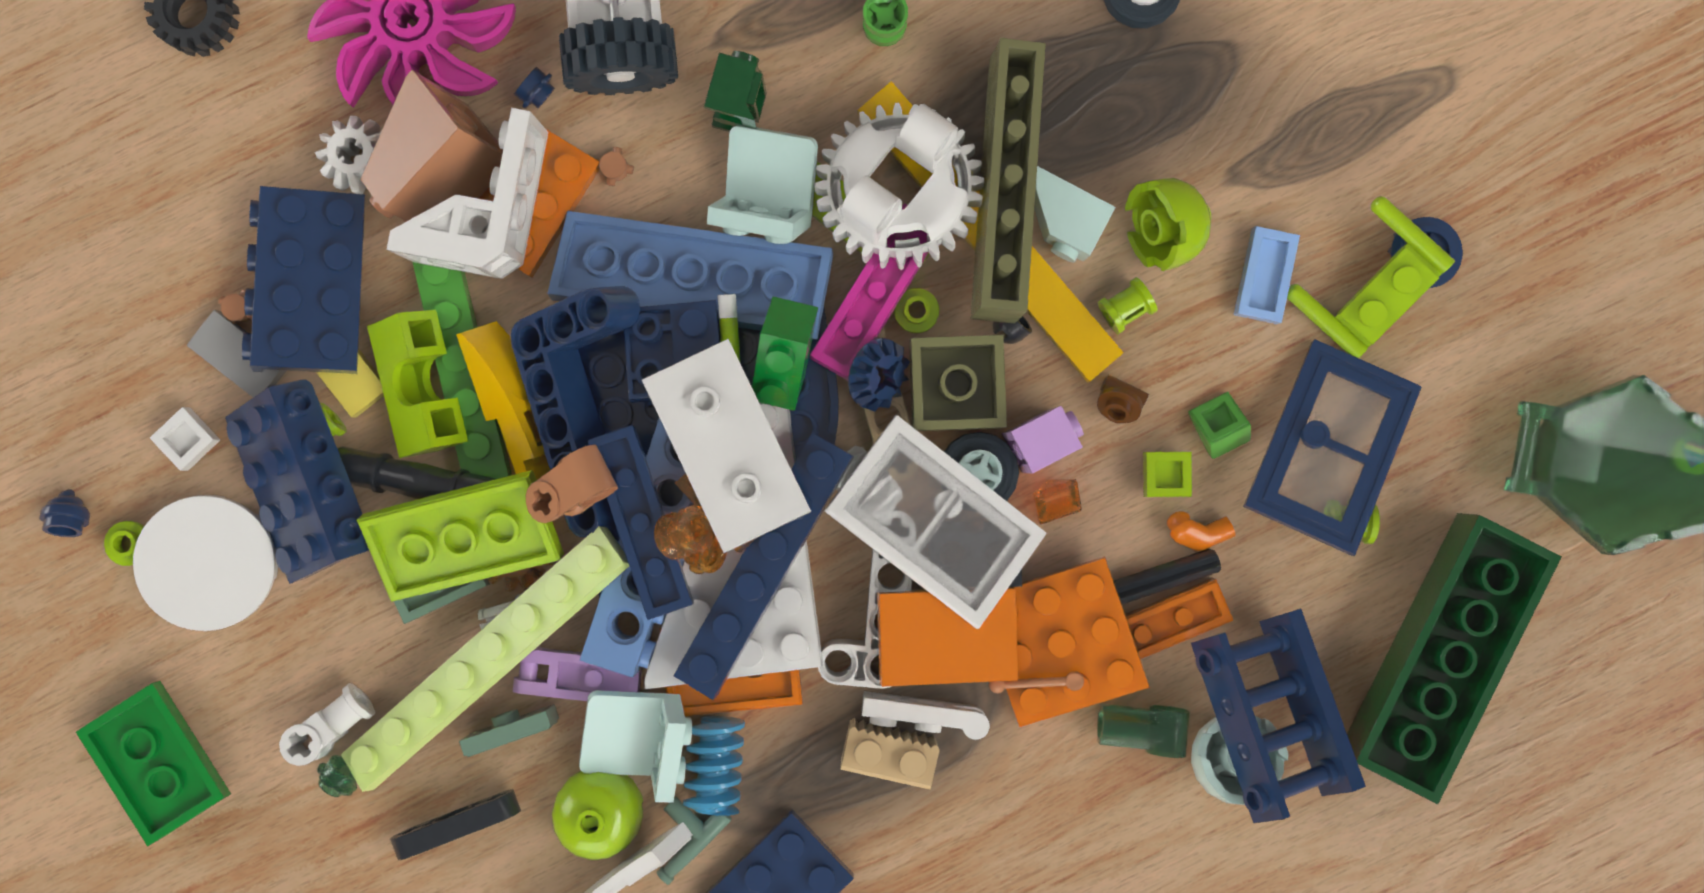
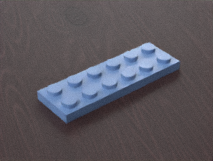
[547,211,833,339]

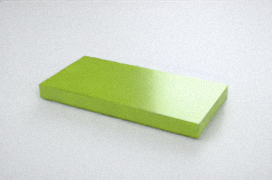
[357,470,564,602]

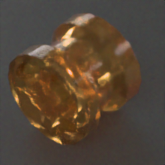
[654,505,715,560]

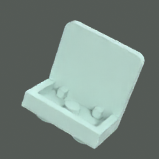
[707,126,818,244]
[579,690,692,803]

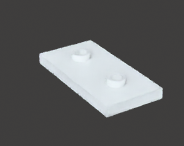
[642,339,811,553]

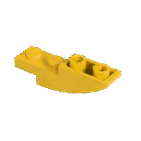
[456,321,550,480]

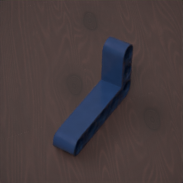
[510,286,640,538]

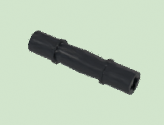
[338,446,497,499]

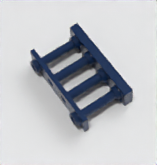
[1191,608,1366,823]

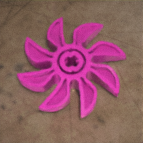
[307,0,516,108]

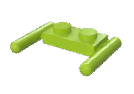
[1287,196,1455,358]

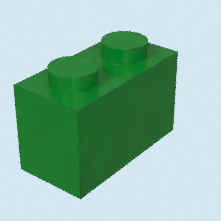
[752,296,818,411]

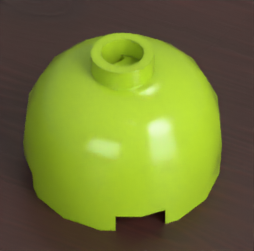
[1125,178,1211,271]
[552,771,643,860]

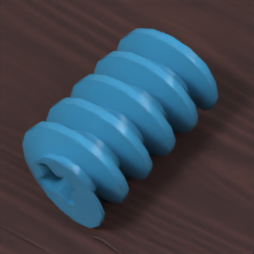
[683,716,745,816]

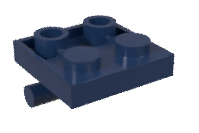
[624,300,720,407]

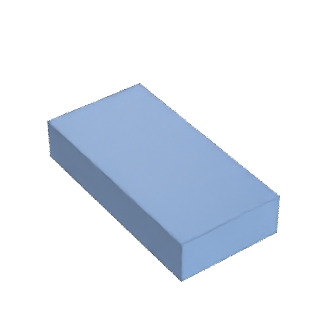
[1234,226,1300,324]

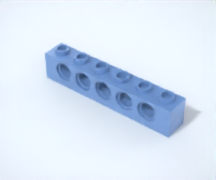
[580,417,699,678]

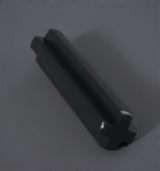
[1114,549,1221,605]

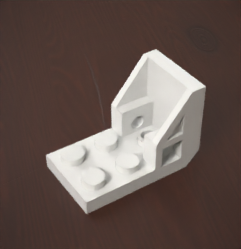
[386,108,549,279]

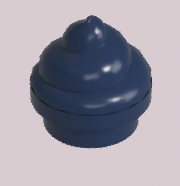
[39,489,90,537]

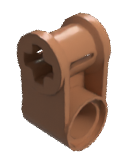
[526,445,618,523]

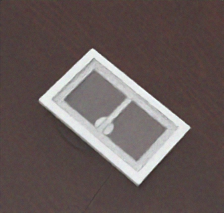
[824,415,1047,629]

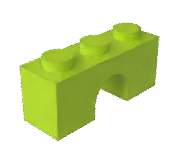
[367,310,468,458]

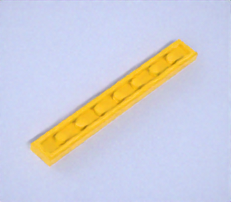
[857,81,1124,383]

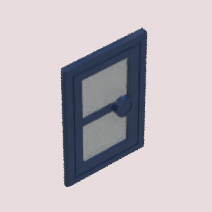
[1243,339,1422,556]

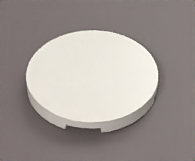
[133,495,278,631]

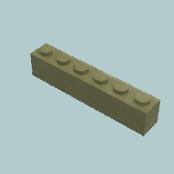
[970,38,1046,324]

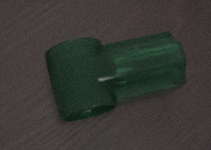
[1097,704,1190,758]

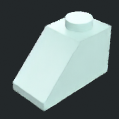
[1034,166,1116,263]

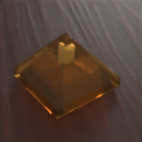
[1033,479,1082,525]

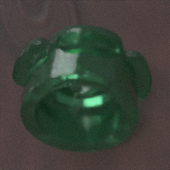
[317,755,357,797]

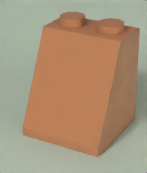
[360,70,503,222]

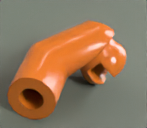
[1167,511,1236,551]

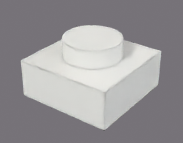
[150,407,220,471]

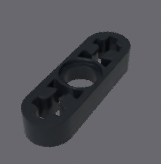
[390,789,521,861]

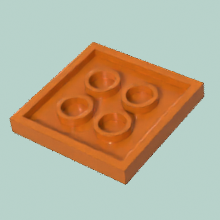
[1006,556,1150,727]

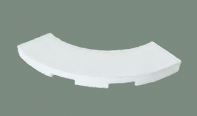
[584,822,693,893]

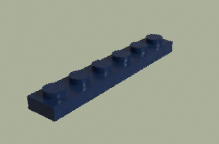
[673,433,854,700]

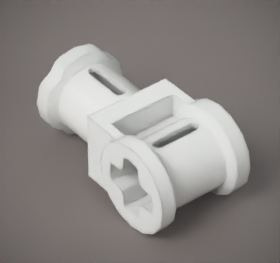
[279,683,375,766]

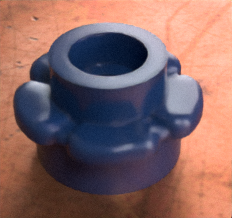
[514,67,555,109]

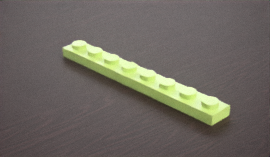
[341,526,629,792]

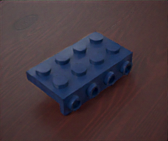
[242,186,365,374]
[225,379,369,584]

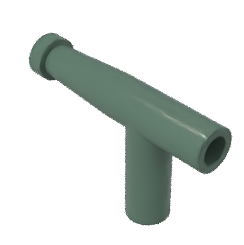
[657,796,732,885]

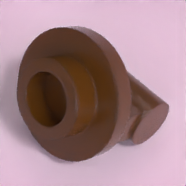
[1097,374,1149,423]

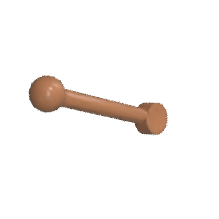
[988,671,1084,694]

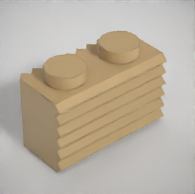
[841,718,939,790]

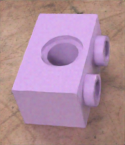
[1002,406,1084,473]

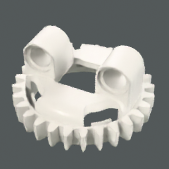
[814,103,984,270]

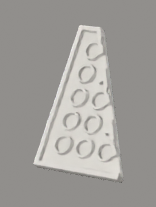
[644,403,823,689]

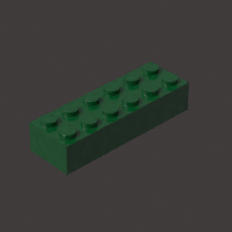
[1347,513,1562,805]

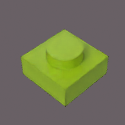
[1143,452,1192,497]

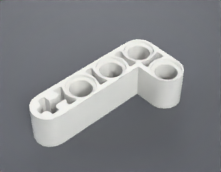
[818,509,916,689]

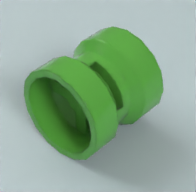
[863,0,908,47]

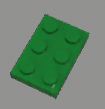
[76,681,231,847]

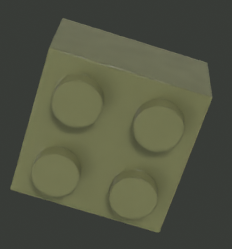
[909,335,1007,431]

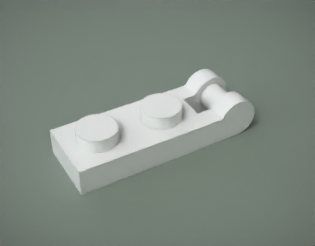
[862,691,990,740]

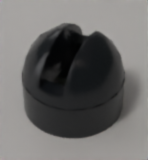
[993,316,1032,344]

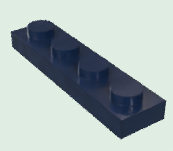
[588,425,694,620]

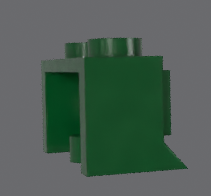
[704,51,767,132]

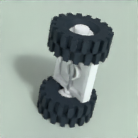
[559,0,678,96]

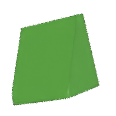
[1188,392,1251,459]

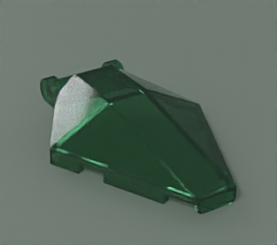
[1503,375,1704,556]

